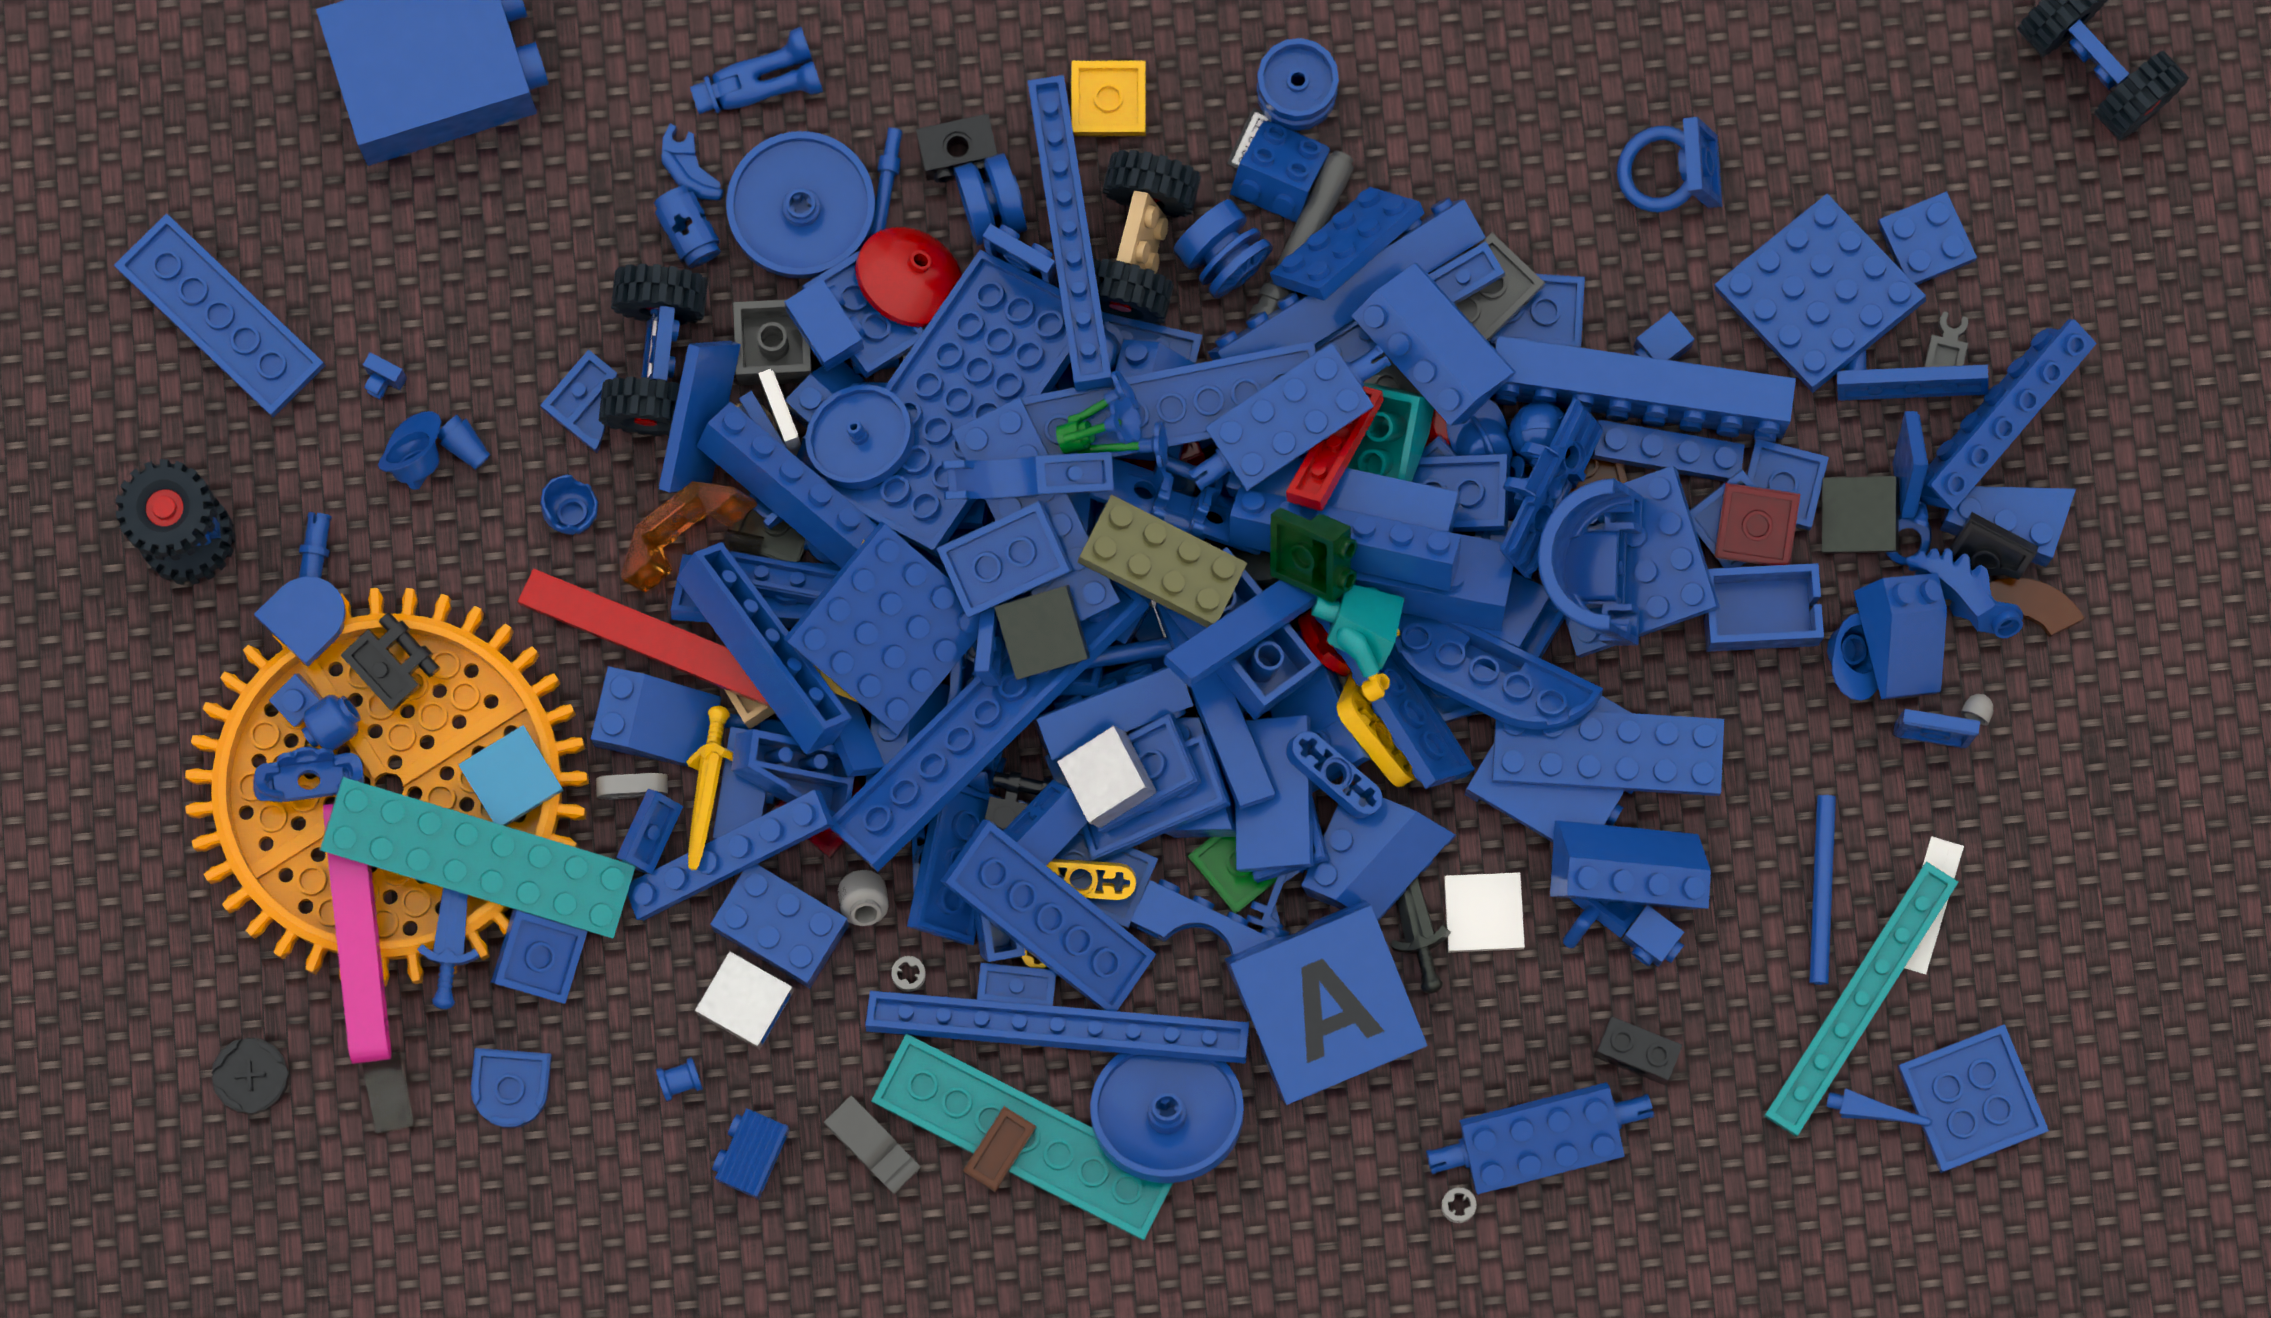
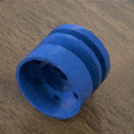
[1173,199,1273,298]

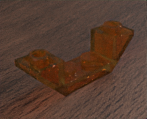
[621,481,757,592]

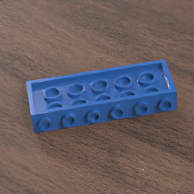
[1920,319,2097,510]

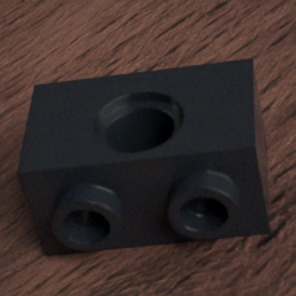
[916,114,998,183]
[1594,1016,1683,1085]

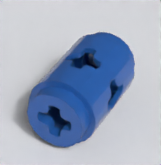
[654,186,721,268]

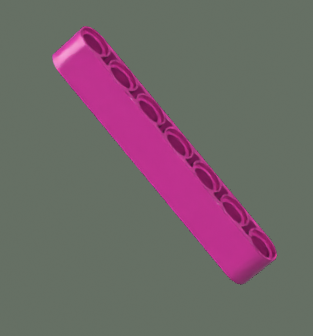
[323,804,391,1064]

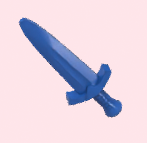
[417,888,480,1009]

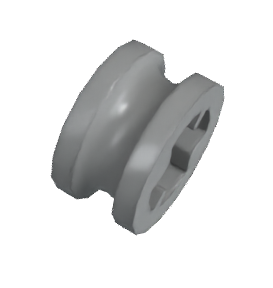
[891,956,926,992]
[1441,1187,1476,1223]

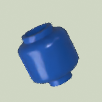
[302,695,361,751]

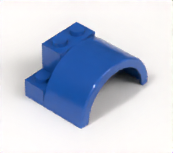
[1538,478,1643,646]

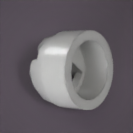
[1960,694,1994,726]

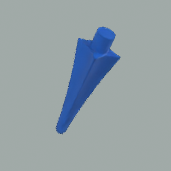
[1827,1088,1932,1126]

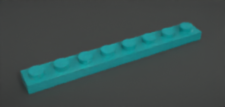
[1764,861,1958,1137]

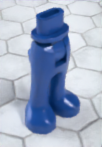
[690,27,823,114]

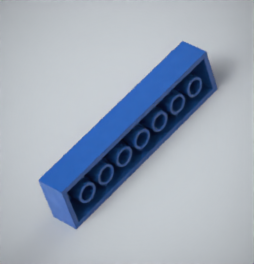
[1491,336,1796,442]

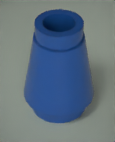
[437,415,491,470]

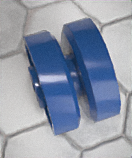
[1256,38,1339,131]
[954,153,1027,246]

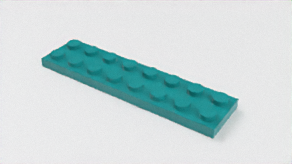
[319,777,635,938]
[871,1034,1173,1241]

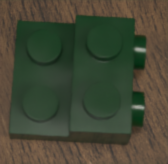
[1270,507,1357,603]

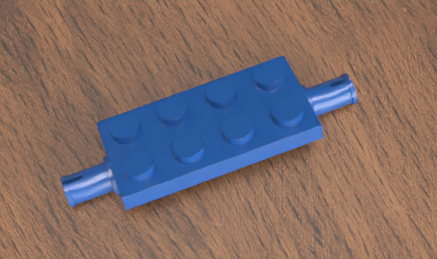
[1188,343,1391,491]
[1426,1082,1654,1195]

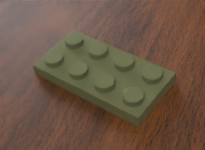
[1077,494,1247,627]

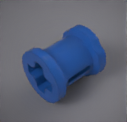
[656,1057,703,1102]

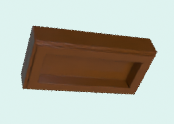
[963,1106,1037,1192]

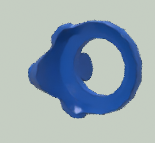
[1885,501,1931,565]

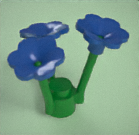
[1056,370,1168,467]

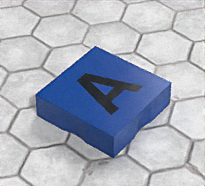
[1224,900,1427,1105]

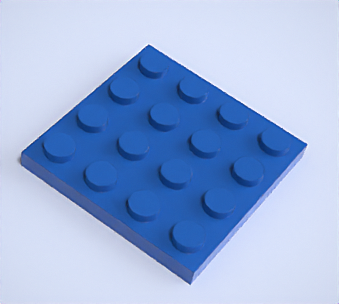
[1714,194,1926,393]
[1565,465,1720,658]
[784,521,980,735]

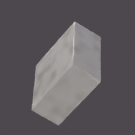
[1057,726,1157,828]
[695,951,794,1050]

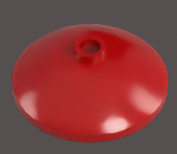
[856,227,962,327]

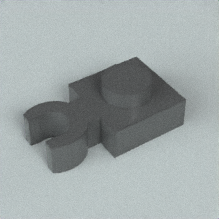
[1923,311,1968,367]

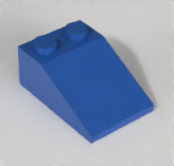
[1853,573,1947,700]
[591,666,722,767]

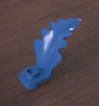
[1906,548,2023,638]

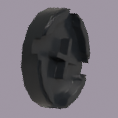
[212,1038,289,1114]

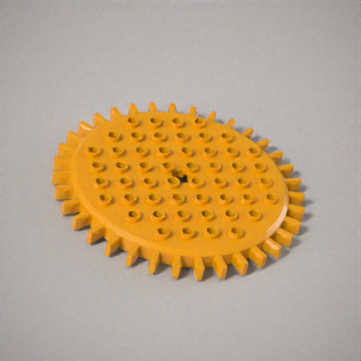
[185,588,589,987]

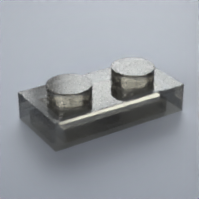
[362,1050,415,1134]

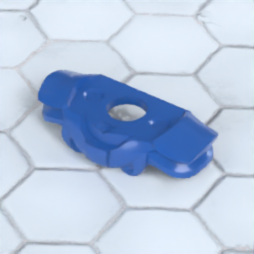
[253,747,365,802]

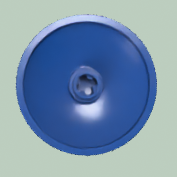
[726,131,876,279]
[1090,1053,1244,1183]

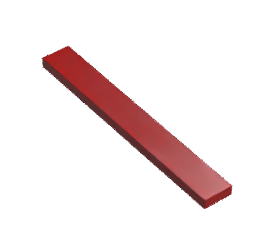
[517,568,771,708]

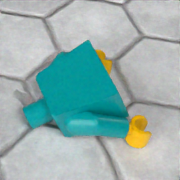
[1311,585,1404,702]

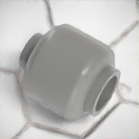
[838,870,889,926]

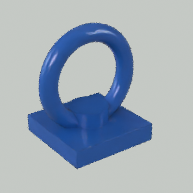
[1617,117,1722,212]

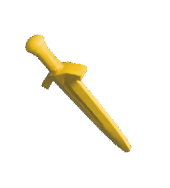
[686,706,733,871]

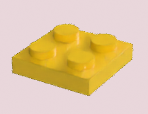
[1071,61,1145,136]

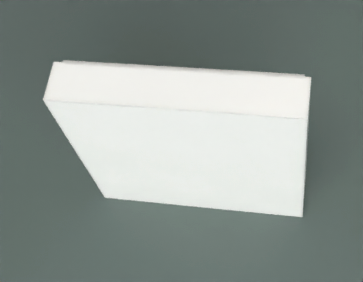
[758,369,801,456]
[1444,872,1525,953]

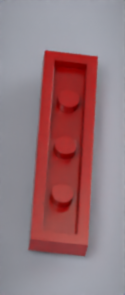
[1286,386,1384,511]

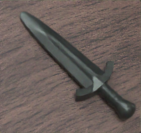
[1390,876,1451,994]

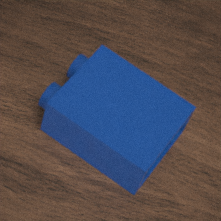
[316,0,549,166]

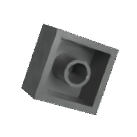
[733,300,813,386]

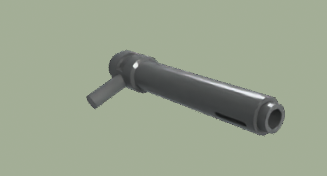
[1248,151,1354,318]

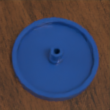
[805,384,915,489]

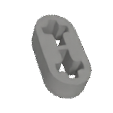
[596,773,668,800]

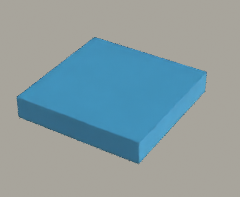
[458,725,564,826]

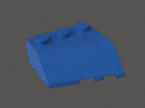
[1301,784,1456,921]

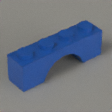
[1130,879,1282,955]

